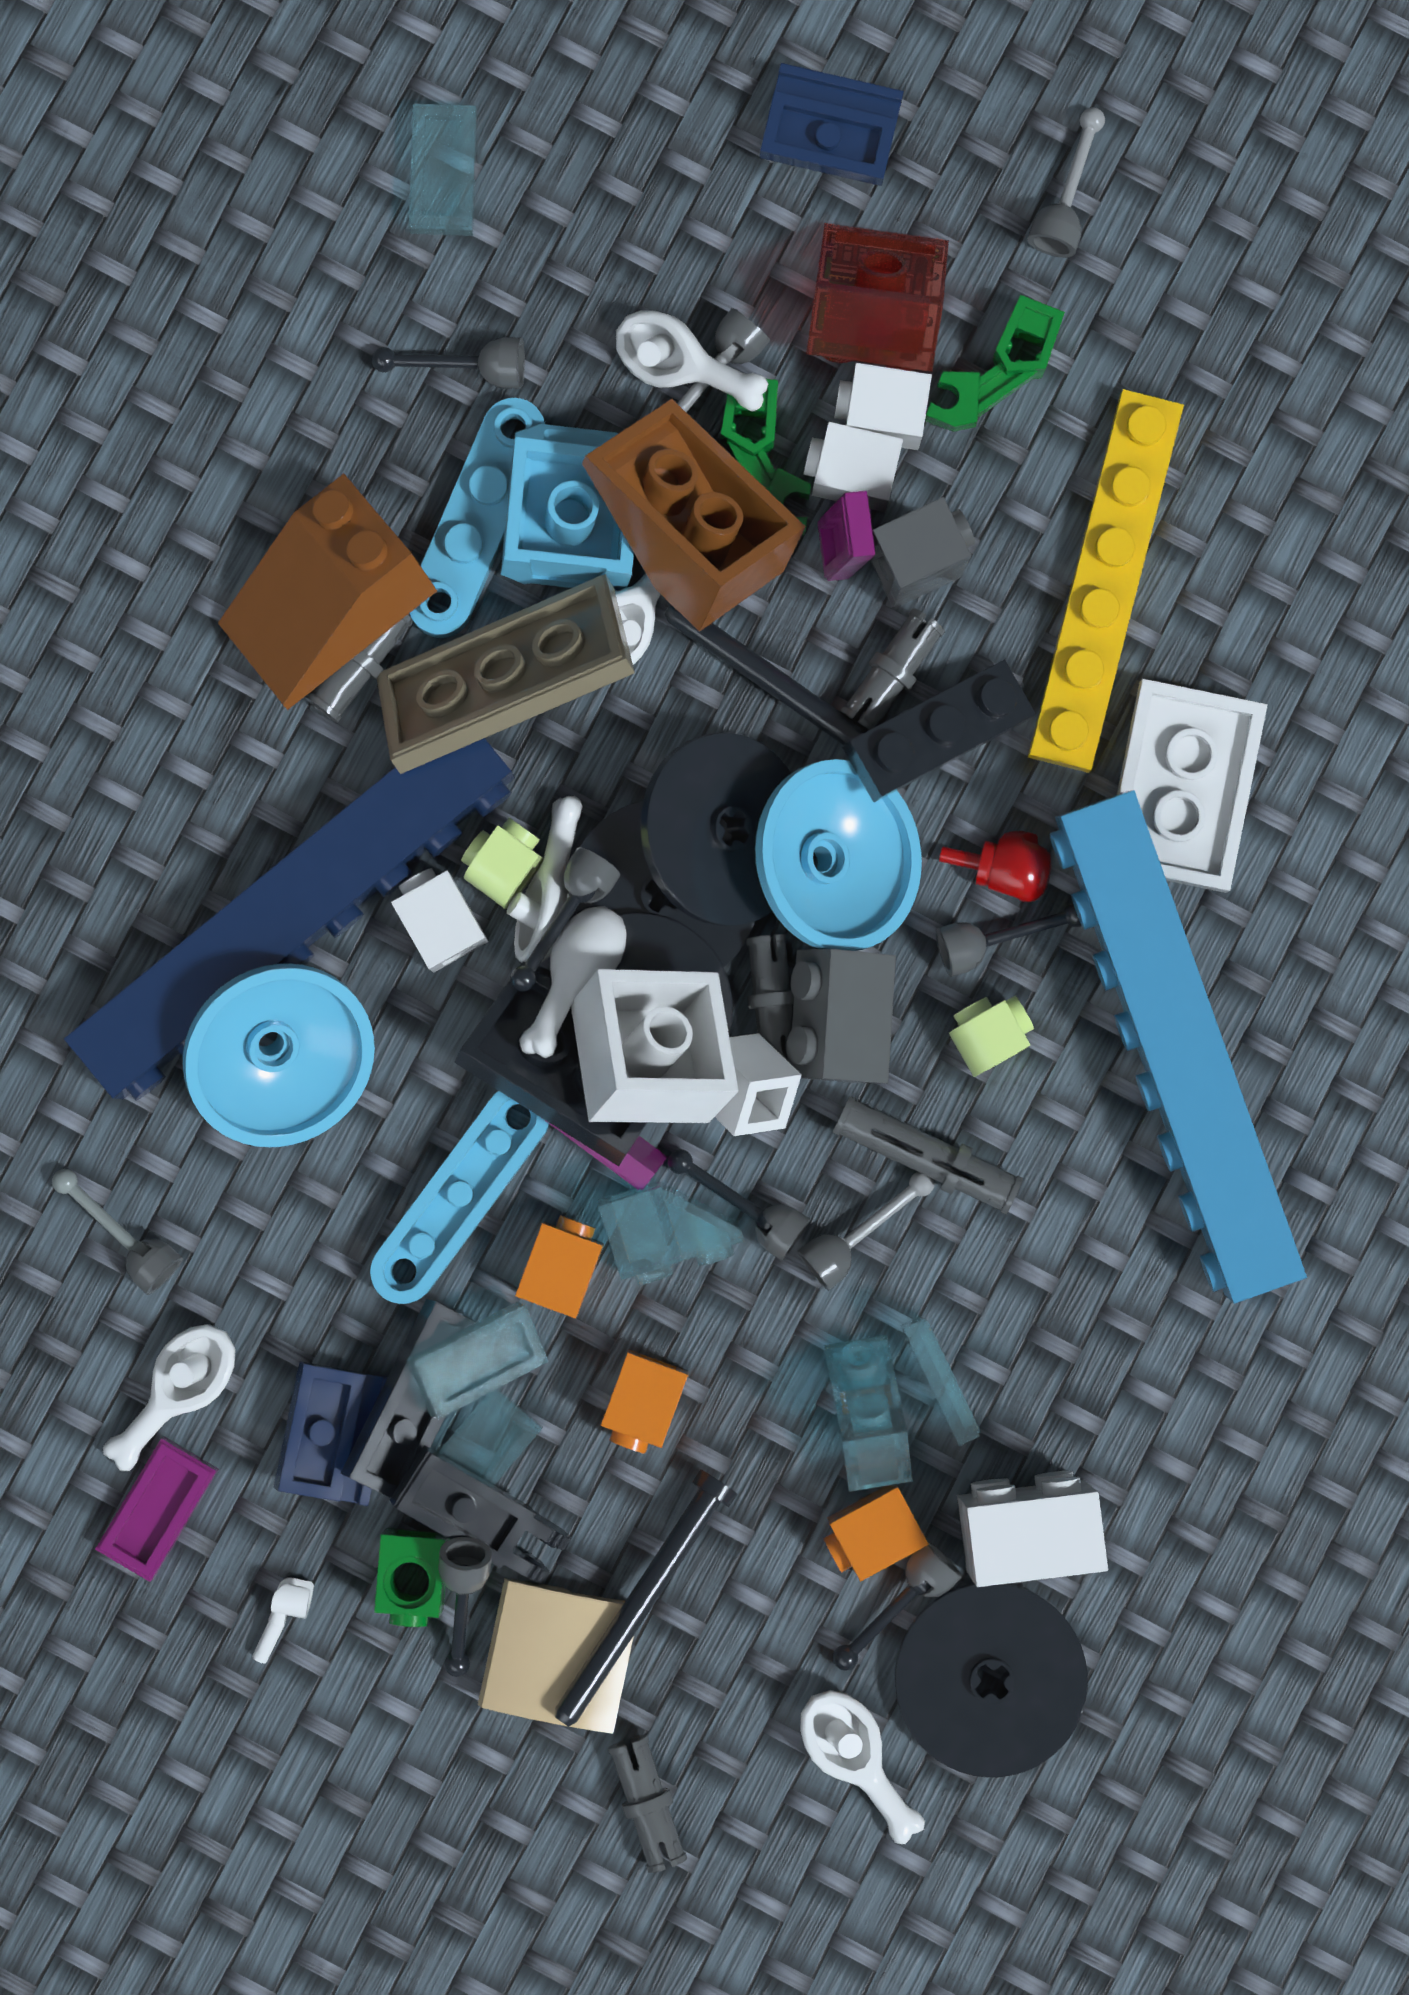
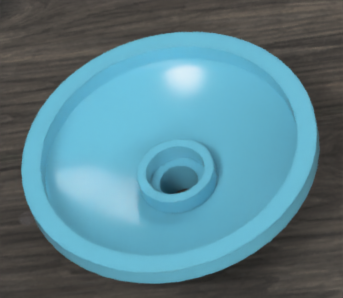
[755,759,922,951]
[182,964,375,1147]

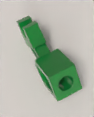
[925,295,1065,432]
[720,379,811,535]

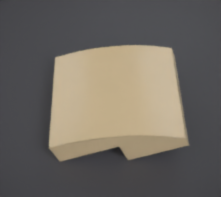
[478,1578,634,1734]

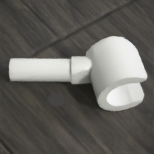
[252,1577,314,1663]

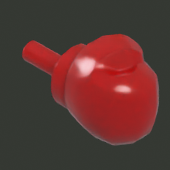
[939,831,1052,902]

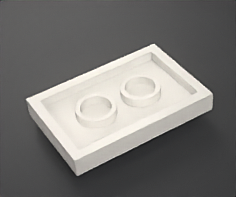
[1117,679,1268,893]

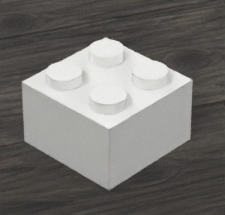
[571,969,739,1123]
[957,1471,1108,1587]

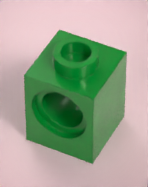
[374,1528,449,1627]

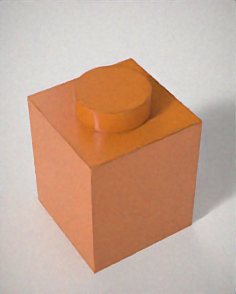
[515,1215,604,1319]
[601,1349,688,1453]
[823,1482,929,1582]

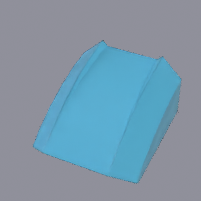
[501,424,634,590]

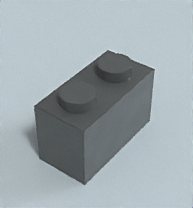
[870,497,975,609]
[787,949,896,1084]

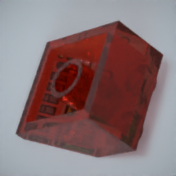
[806,223,949,372]

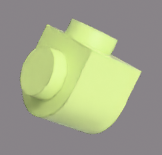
[461,817,544,909]
[949,995,1034,1077]

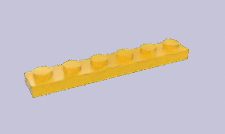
[1028,389,1184,773]

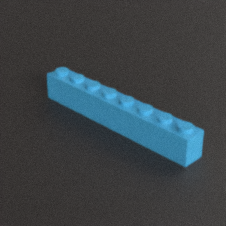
[1050,790,1307,1304]

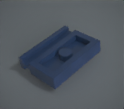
[760,63,904,186]
[273,1361,388,1506]

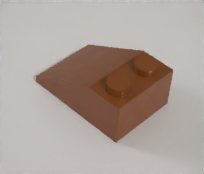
[582,399,806,632]
[218,473,437,710]

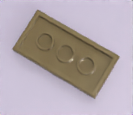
[377,574,635,774]

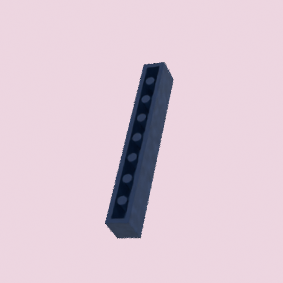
[64,738,515,1101]

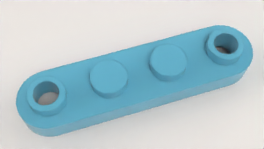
[410,398,545,638]
[370,1091,549,1304]

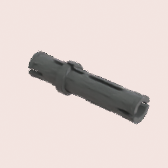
[833,1096,1023,1215]

